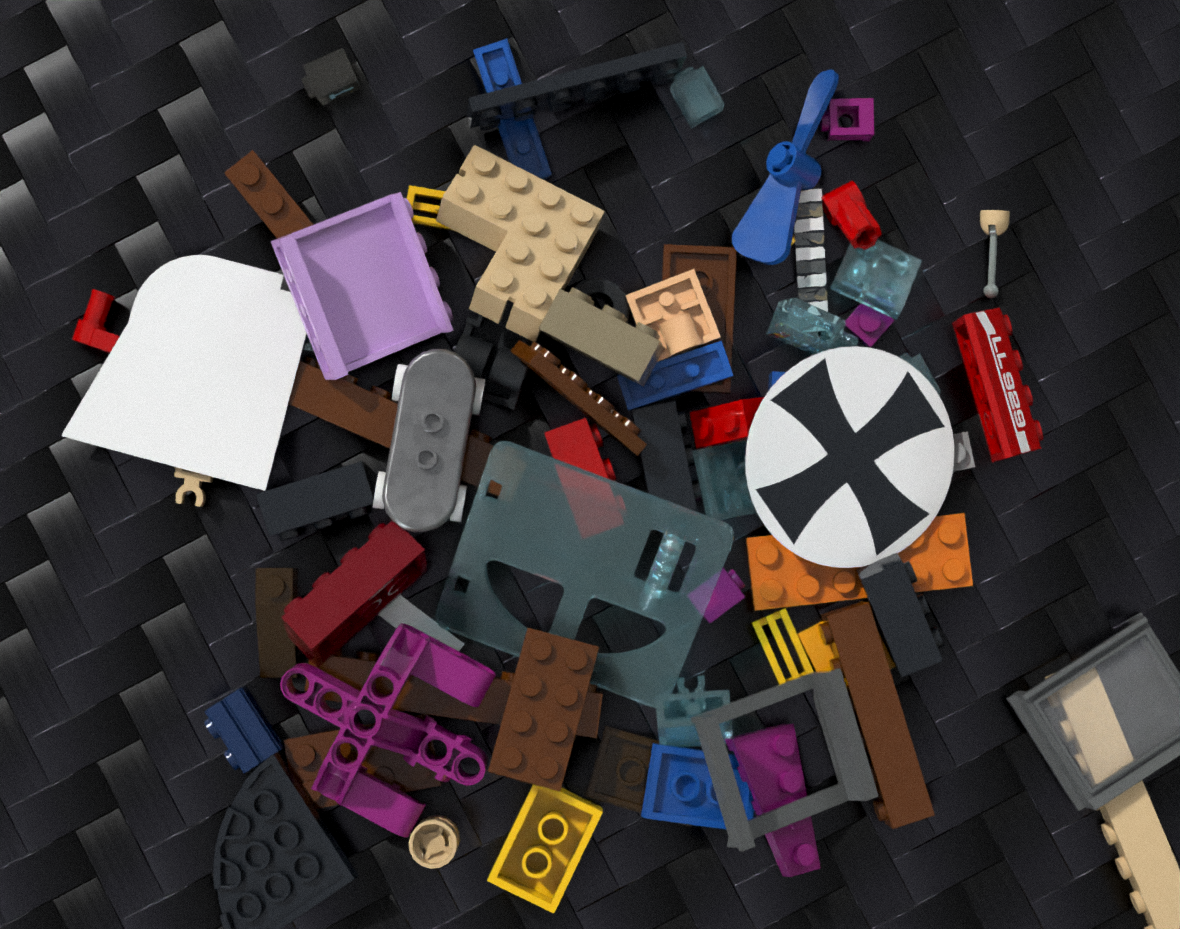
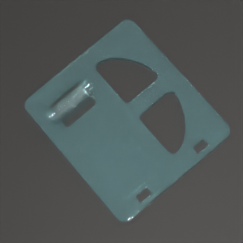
[435,441,734,708]

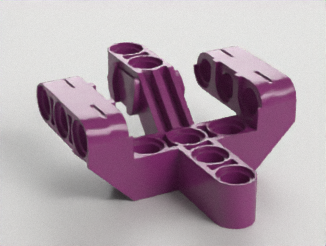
[280,623,496,837]

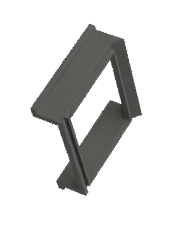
[690,668,878,852]

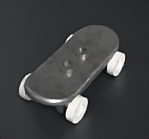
[373,349,485,532]

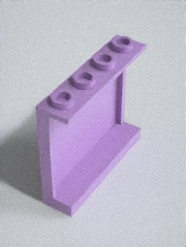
[271,192,454,380]

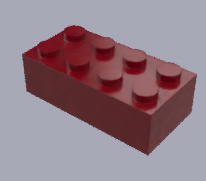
[281,521,427,668]

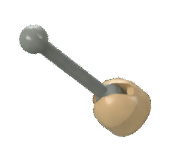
[980,210,1010,298]

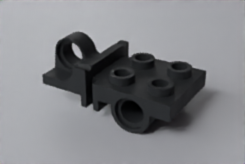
[454,302,542,410]

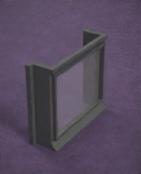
[1006,613,1180,811]

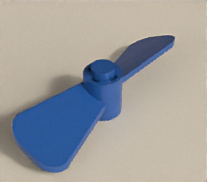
[732,70,839,265]

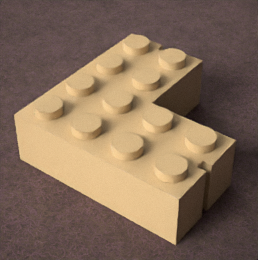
[436,145,605,342]

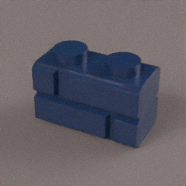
[204,686,285,773]

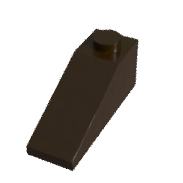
[255,568,298,678]

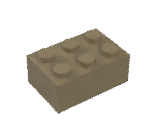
[539,287,664,387]

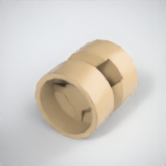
[409,815,460,869]

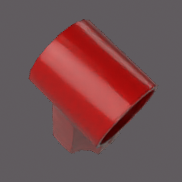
[821,181,882,250]

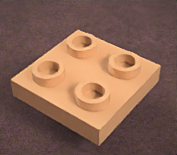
[625,269,721,362]

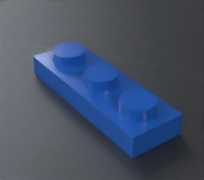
[617,341,734,411]

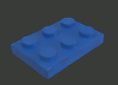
[641,743,754,829]

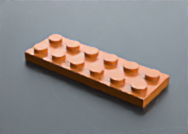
[746,513,973,611]

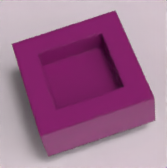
[842,296,894,348]

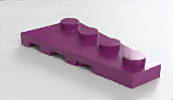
[725,723,821,877]

